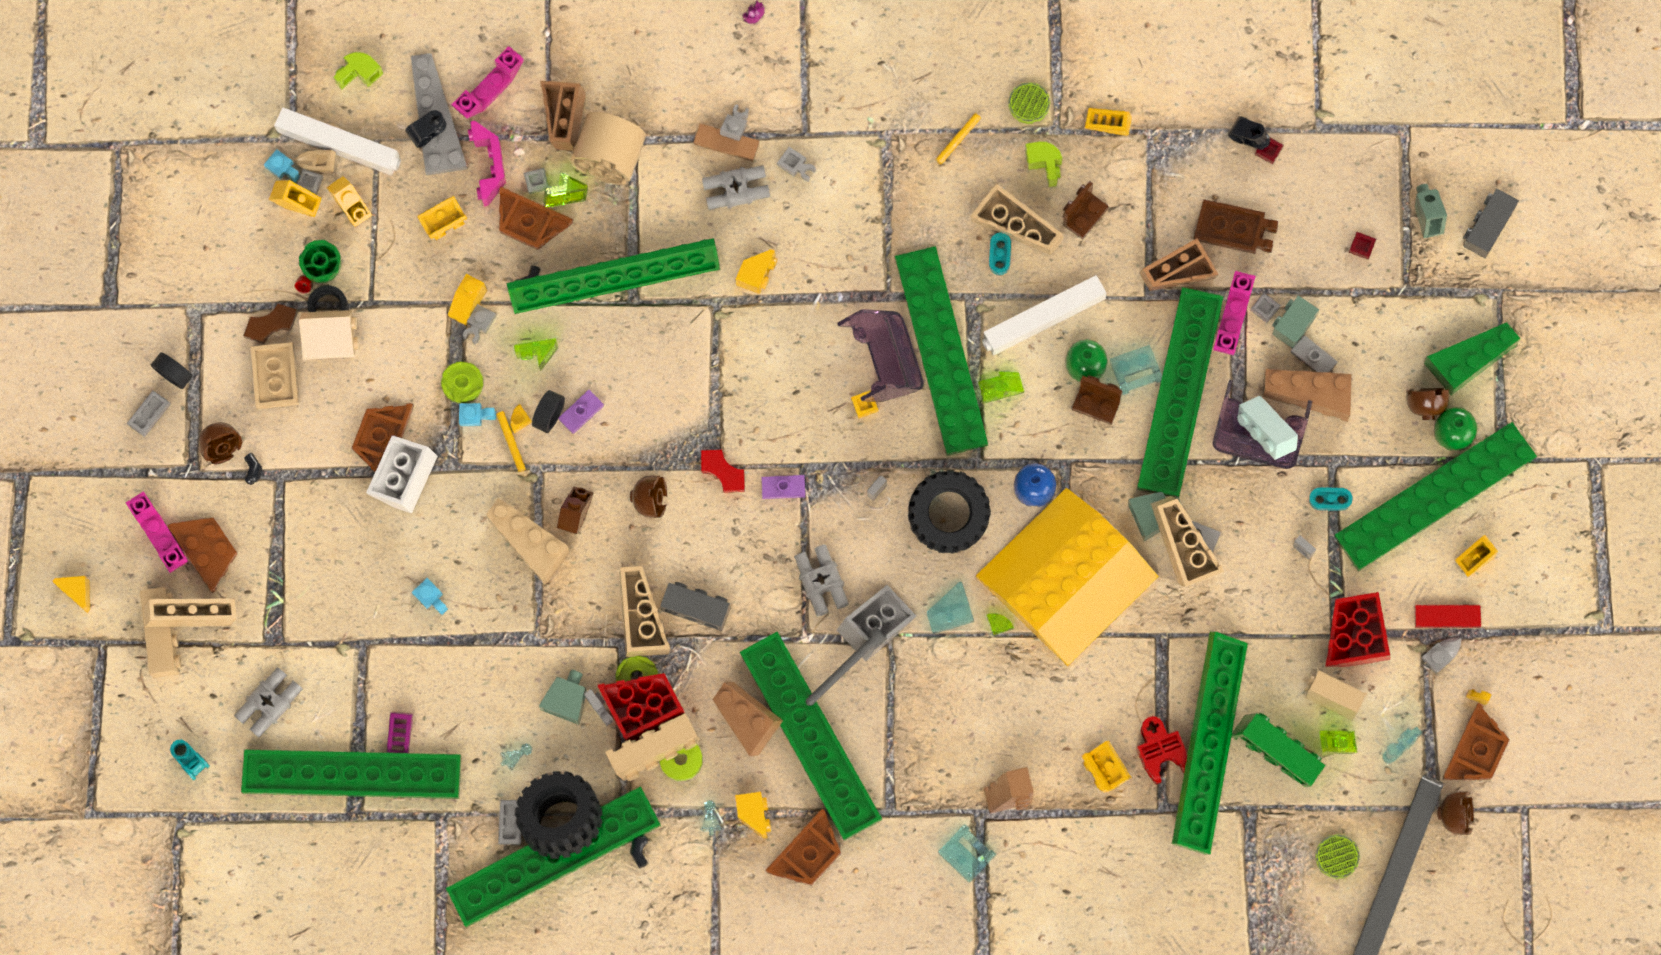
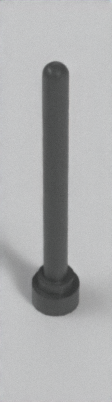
[805,626,888,706]

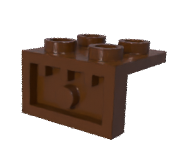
[1062,181,1109,240]
[1072,376,1123,425]

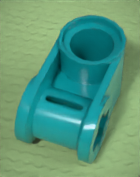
[170,739,210,781]

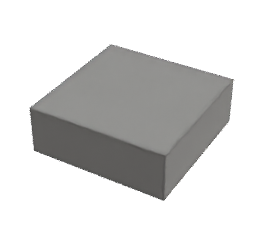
[524,168,549,194]
[297,169,324,195]
[1250,293,1281,323]
[867,476,887,501]
[1293,535,1316,559]

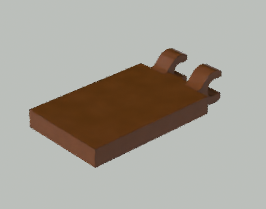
[1194,199,1278,254]

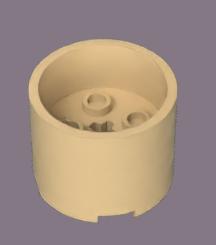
[570,112,646,185]

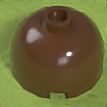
[1406,388,1449,420]
[198,422,242,465]
[630,476,667,518]
[1437,791,1474,835]

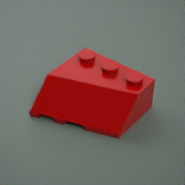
[1325,592,1391,667]
[597,673,685,741]

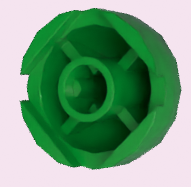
[299,240,342,283]
[1065,339,1108,382]
[1434,407,1477,451]

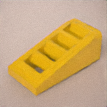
[1085,108,1132,136]

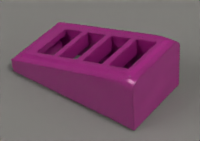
[386,712,413,753]

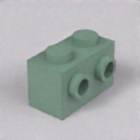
[1272,295,1319,348]

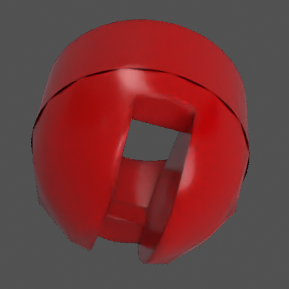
[295,275,313,293]

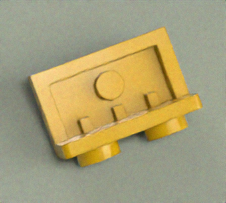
[417,195,467,240]
[1081,741,1132,793]

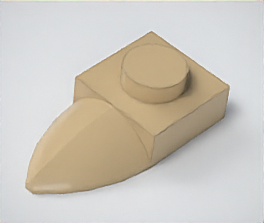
[294,150,336,172]

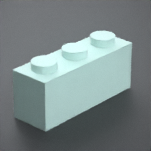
[1237,396,1298,460]

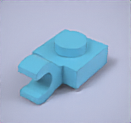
[264,149,300,183]
[459,403,497,426]
[412,578,448,615]

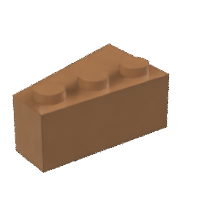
[1139,238,1219,291]

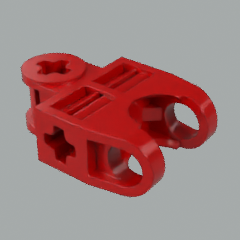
[1136,716,1187,785]

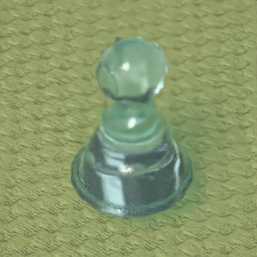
[500,743,532,771]
[700,800,722,836]

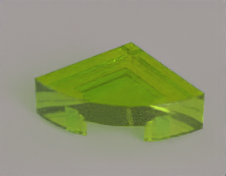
[986,613,1014,636]

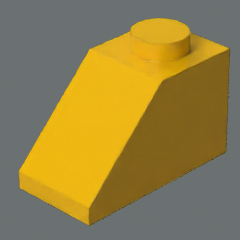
[268,180,322,217]
[448,274,487,326]

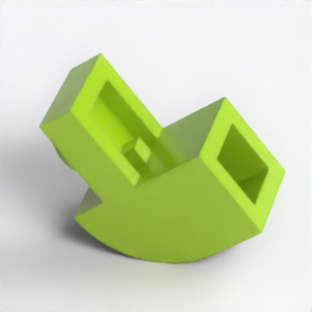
[333,52,384,89]
[1025,141,1062,187]

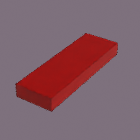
[1414,605,1481,628]

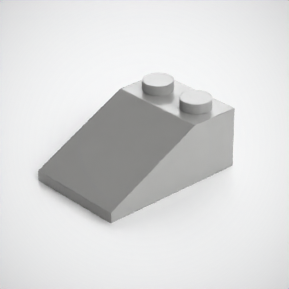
[837,585,916,661]

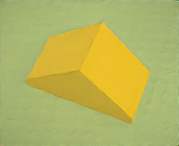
[1455,535,1498,577]
[52,576,90,613]

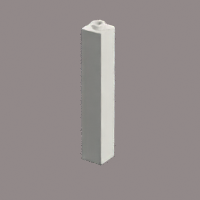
[274,108,401,176]
[982,275,1106,356]

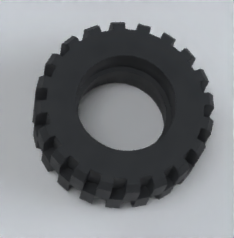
[908,470,991,554]
[515,771,603,859]

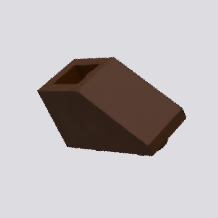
[557,486,594,534]

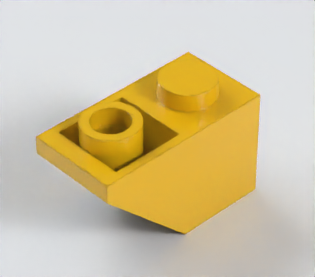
[326,176,372,227]
[735,249,778,294]
[735,792,771,839]

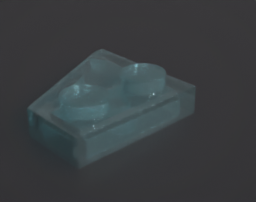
[926,581,974,634]

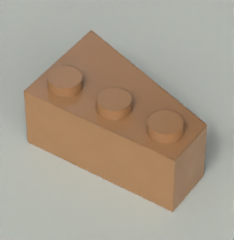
[540,81,586,151]
[712,682,783,756]
[983,767,1034,814]

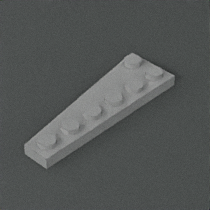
[411,53,467,175]

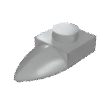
[1422,637,1461,674]

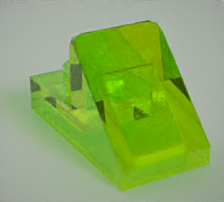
[543,173,588,208]
[514,338,558,371]
[978,371,1024,404]
[1319,730,1357,757]

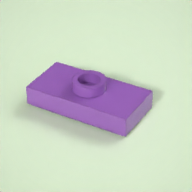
[558,390,604,434]
[762,475,805,499]

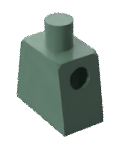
[1415,184,1447,238]
[1128,492,1182,541]
[539,669,587,725]

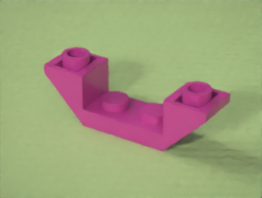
[451,46,524,119]
[468,121,506,206]
[1213,271,1256,356]
[125,491,188,573]

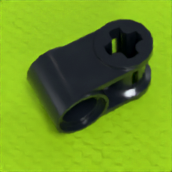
[405,110,447,148]
[1228,116,1271,150]

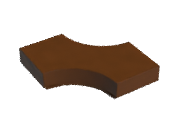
[243,303,298,344]

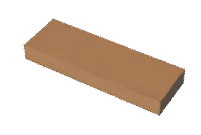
[693,123,760,162]

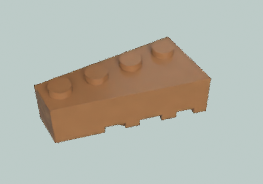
[1263,369,1352,422]

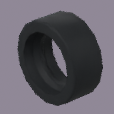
[307,285,349,312]
[151,352,193,389]
[532,390,565,433]

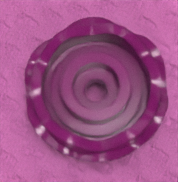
[742,0,765,24]

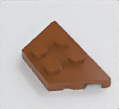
[499,187,574,250]
[352,403,414,472]
[167,517,238,593]
[1442,703,1510,780]
[765,808,841,886]

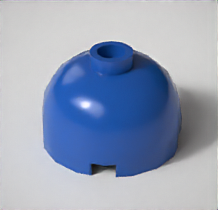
[1014,463,1056,507]

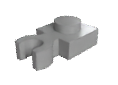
[720,104,749,141]
[777,147,816,182]
[463,304,496,344]
[584,689,614,726]

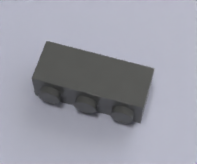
[1463,189,1519,259]
[660,582,731,631]

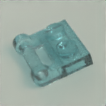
[1110,345,1162,395]
[1382,726,1422,764]
[938,824,997,883]

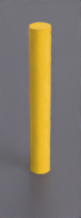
[935,113,981,165]
[496,411,526,472]

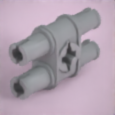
[702,165,770,210]
[794,544,849,617]
[234,667,303,738]

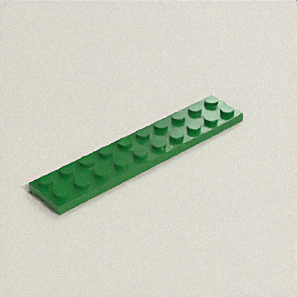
[506,238,721,314]
[895,246,988,456]
[1137,287,1224,498]
[1334,422,1537,572]
[740,631,882,841]
[1172,631,1248,855]
[241,750,462,799]
[446,786,661,928]

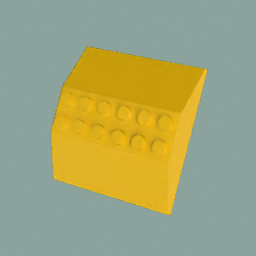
[975,488,1159,667]

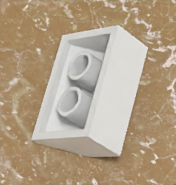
[366,435,437,513]

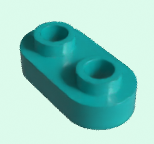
[989,233,1011,275]
[1309,487,1353,511]

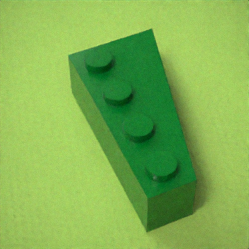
[1424,322,1521,396]
[1231,713,1326,787]

